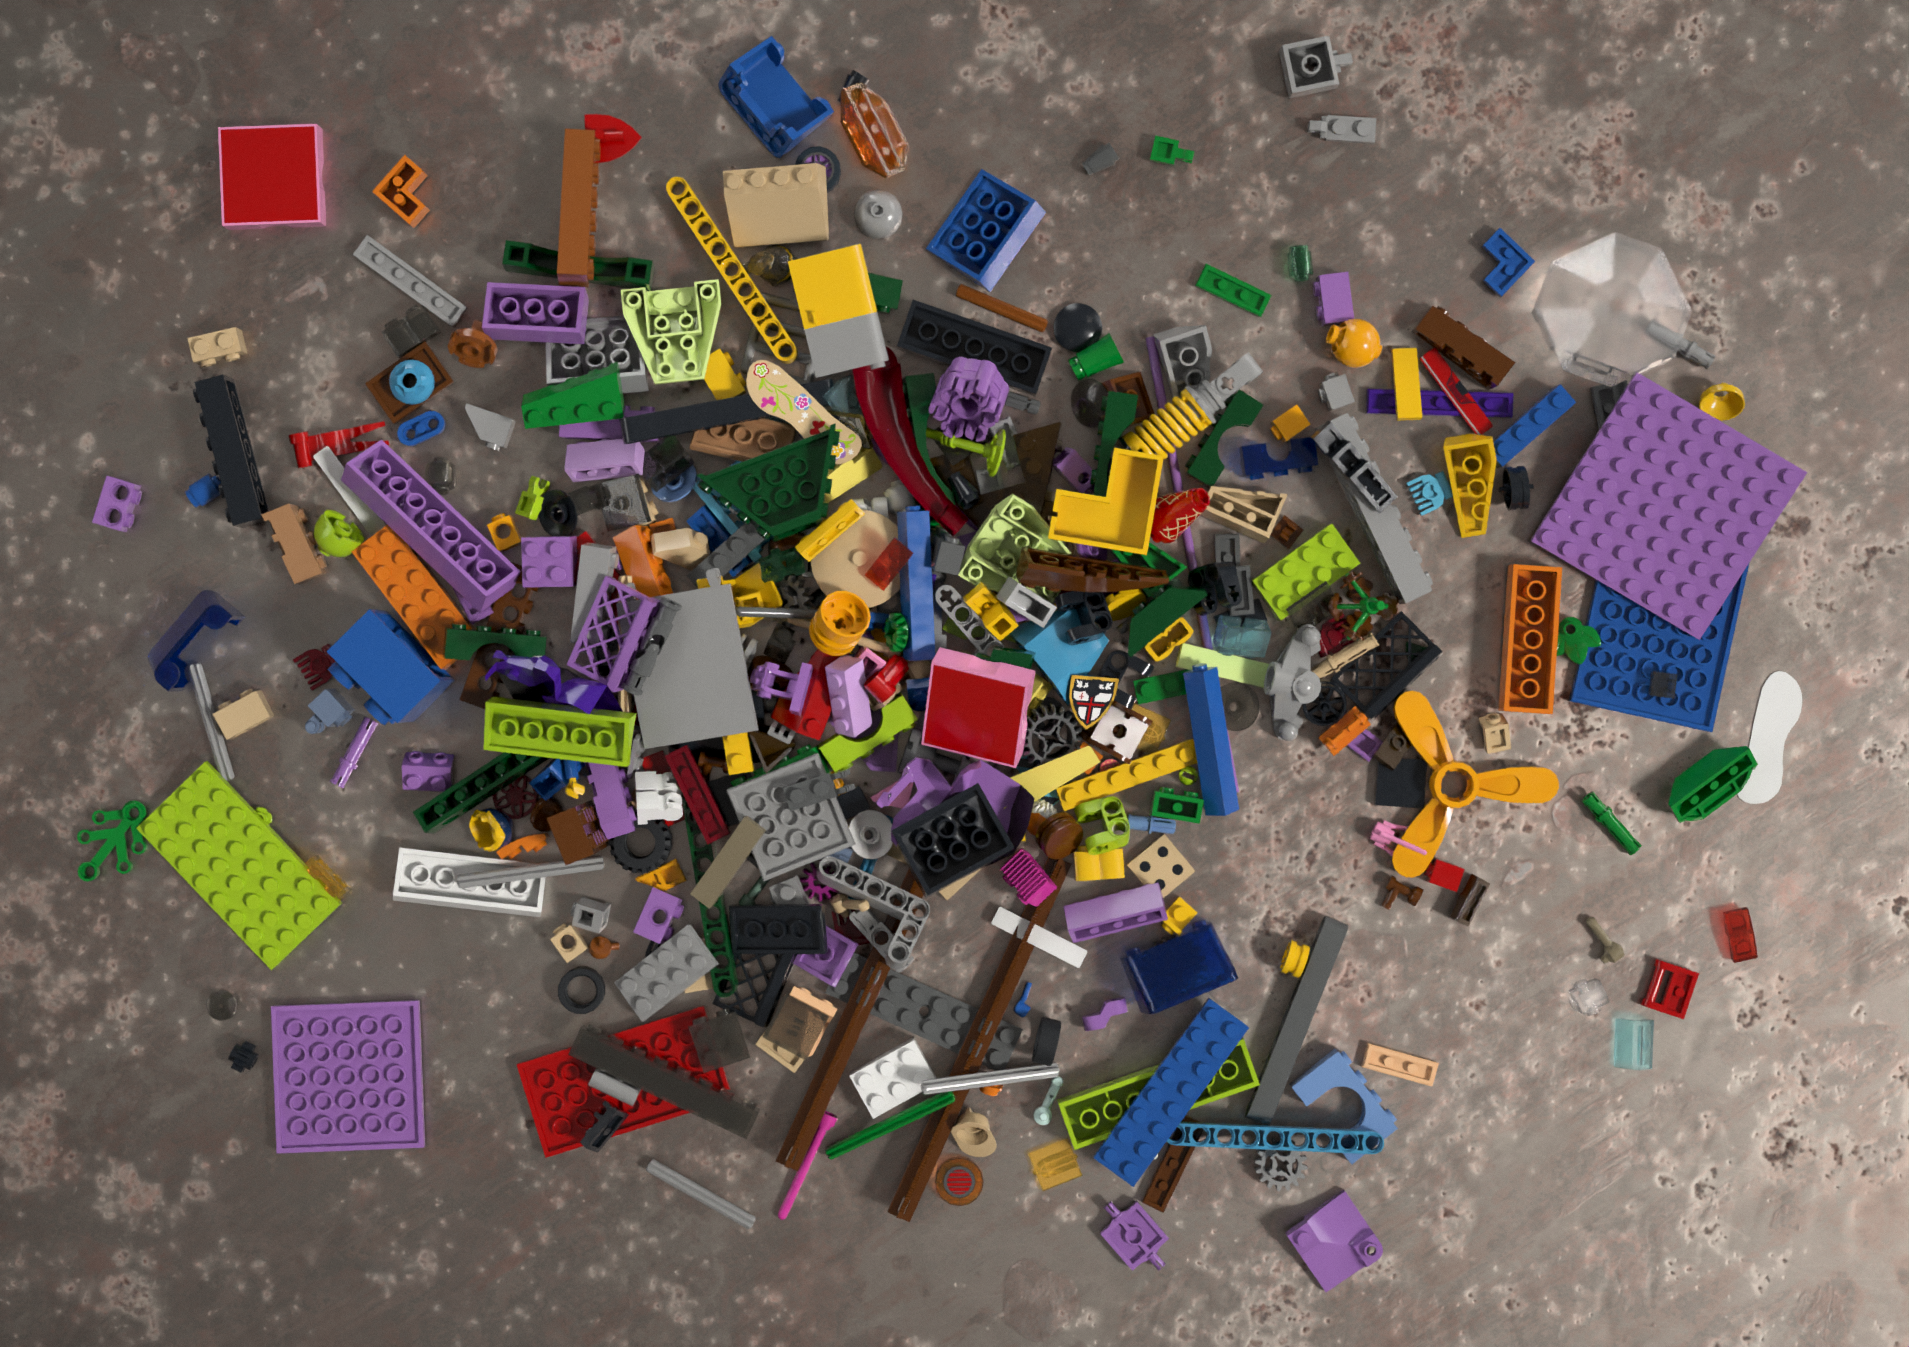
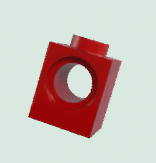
[1424,858,1465,892]

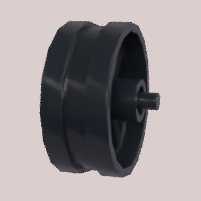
[1499,465,1534,511]
[1302,679,1347,726]

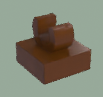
[1270,515,1304,550]

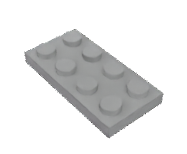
[614,924,719,1022]

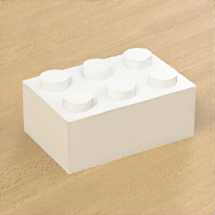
[849,1037,936,1119]

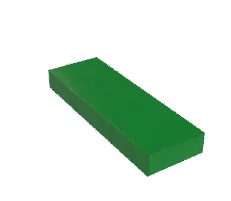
[1195,264,1272,318]

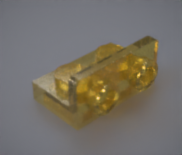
[305,855,352,901]

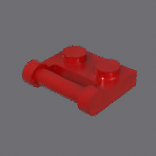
[1641,959,1699,1019]

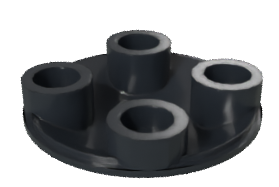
[1054,303,1102,352]

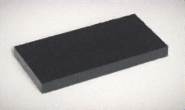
[729,904,828,954]

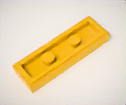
[1391,348,1422,421]

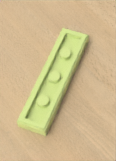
[1175,643,1269,688]

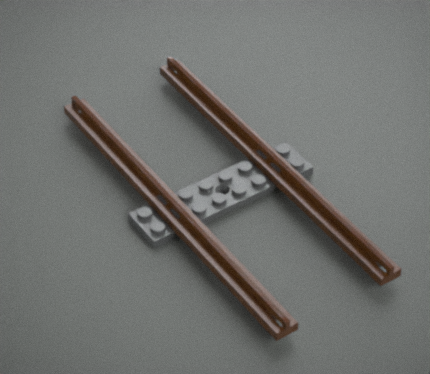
[776,857,1072,1222]

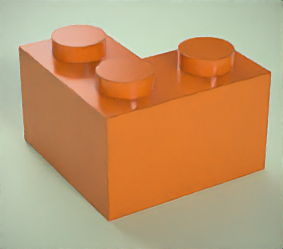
[372,155,430,228]

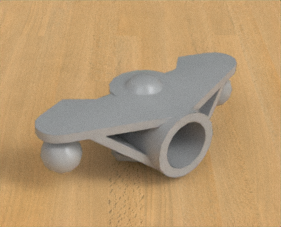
[1264,624,1321,741]

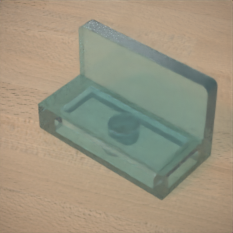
[1614,1019,1654,1070]

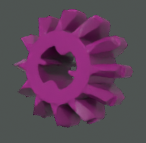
[800,859,838,902]

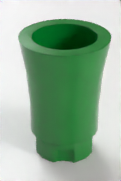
[1068,333,1124,381]

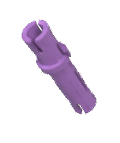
[330,716,379,788]

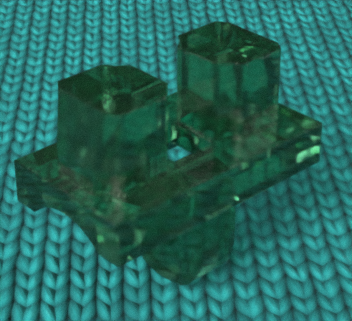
[759,547,805,583]

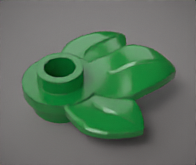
[1557,617,1601,665]

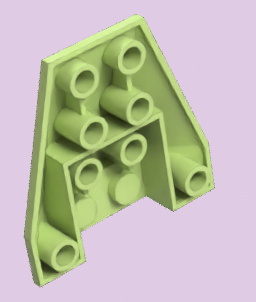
[621,279,721,385]
[958,493,1073,603]

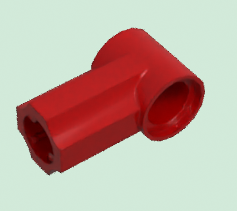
[863,654,909,704]

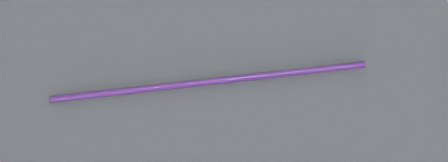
[1145,336,1239,792]

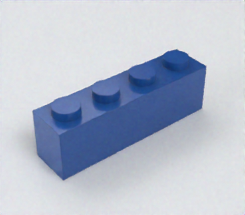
[1493,384,1576,469]

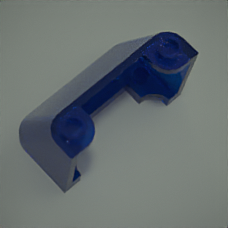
[148,590,246,692]
[1120,919,1238,1015]

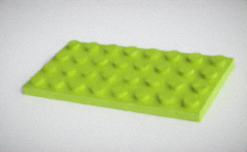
[136,761,342,970]

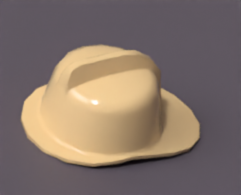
[951,1108,997,1157]

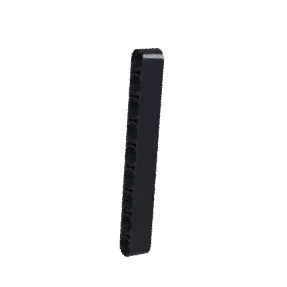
[619,379,838,444]

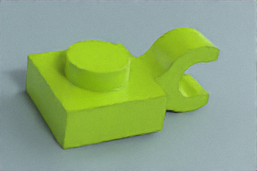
[515,476,550,521]

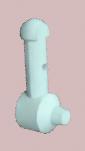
[1033,1076,1063,1125]

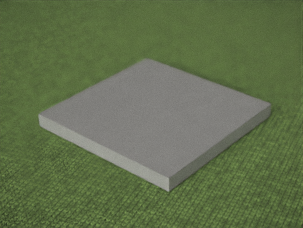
[726,753,855,881]

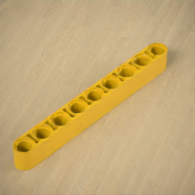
[666,177,798,364]

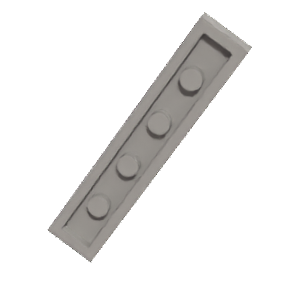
[353,235,468,328]

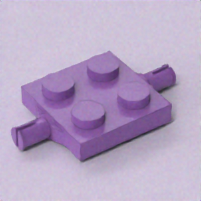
[1100,1200,1169,1271]

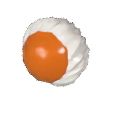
[1027,800,1058,836]

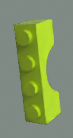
[818,692,918,772]

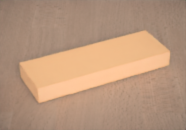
[1361,1043,1439,1086]

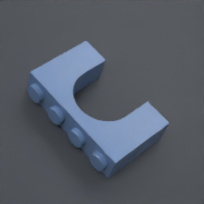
[1289,1049,1398,1164]

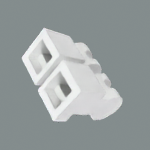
[635,771,683,825]

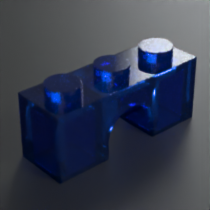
[1239,437,1318,481]

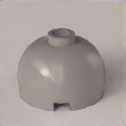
[854,189,903,239]

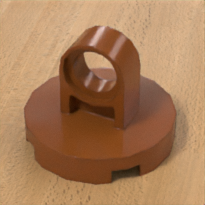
[447,320,498,368]

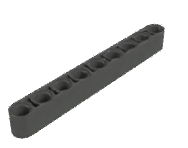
[1245,916,1348,1125]

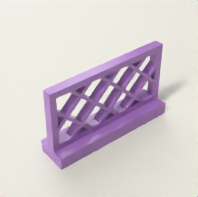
[567,576,661,692]

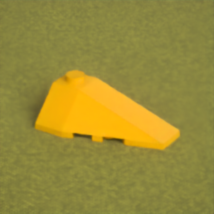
[1443,434,1497,538]

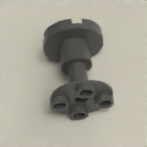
[897,727,970,784]

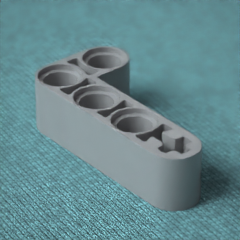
[934,584,1004,656]

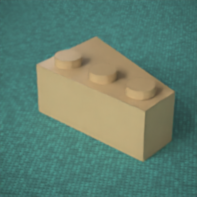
[1201,486,1288,544]

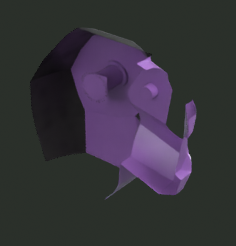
[876,757,1035,867]

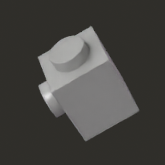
[1317,372,1355,411]

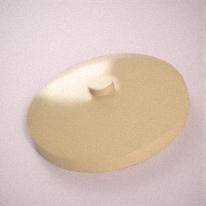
[811,510,900,608]

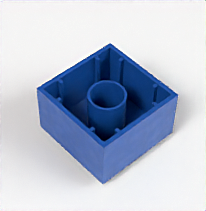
[327,609,455,725]

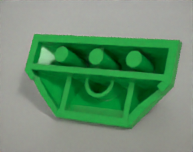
[1668,746,1758,823]

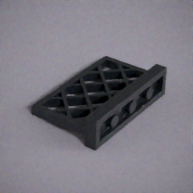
[1331,611,1443,722]
[712,954,797,1028]

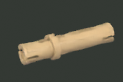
[1311,632,1379,679]

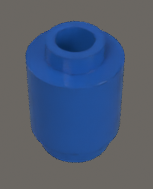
[185,474,221,508]

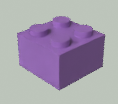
[521,536,578,587]

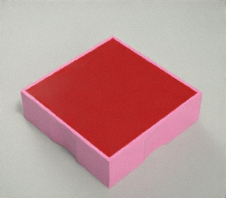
[218,124,326,230]
[921,647,1035,768]

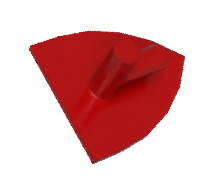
[585,114,642,163]

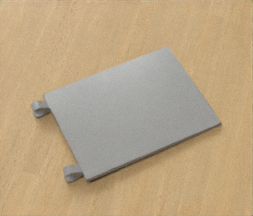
[616,568,759,749]

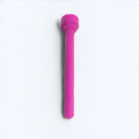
[778,1111,838,1220]

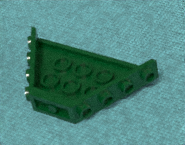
[696,423,840,542]

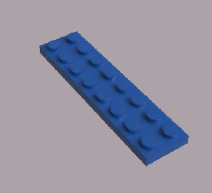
[1093,998,1249,1187]

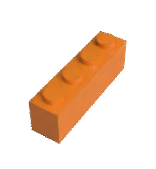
[612,525,673,600]

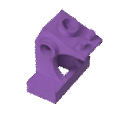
[750,662,813,716]

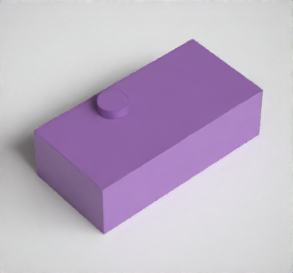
[482,282,589,344]

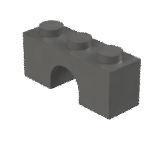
[930,527,965,575]

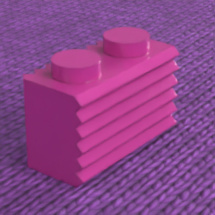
[1000,848,1057,907]

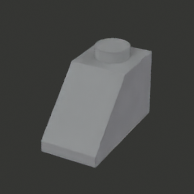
[465,403,516,451]

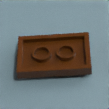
[365,342,455,424]

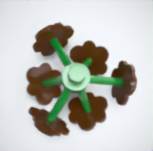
[1328,571,1399,641]

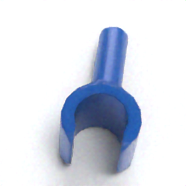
[1014,982,1032,1017]

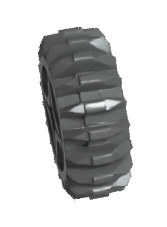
[1022,704,1083,767]

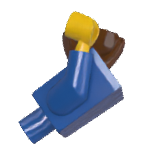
[529,758,585,832]

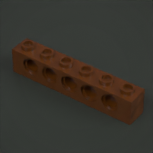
[459,562,540,709]

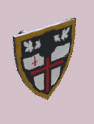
[1069,674,1119,729]

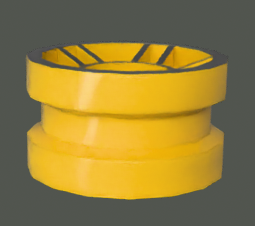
[1280,940,1310,978]

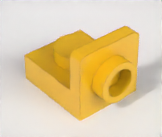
[1161,896,1197,936]

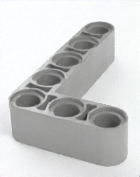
[816,856,930,970]

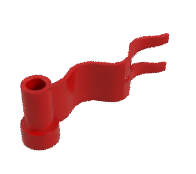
[288,421,389,469]

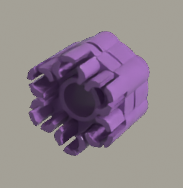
[929,357,1009,442]

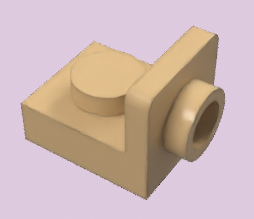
[1479,713,1511,754]

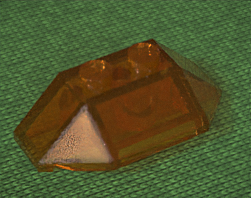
[840,82,909,178]

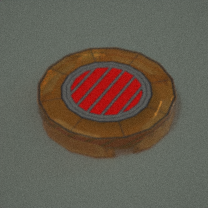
[935,1156,984,1206]

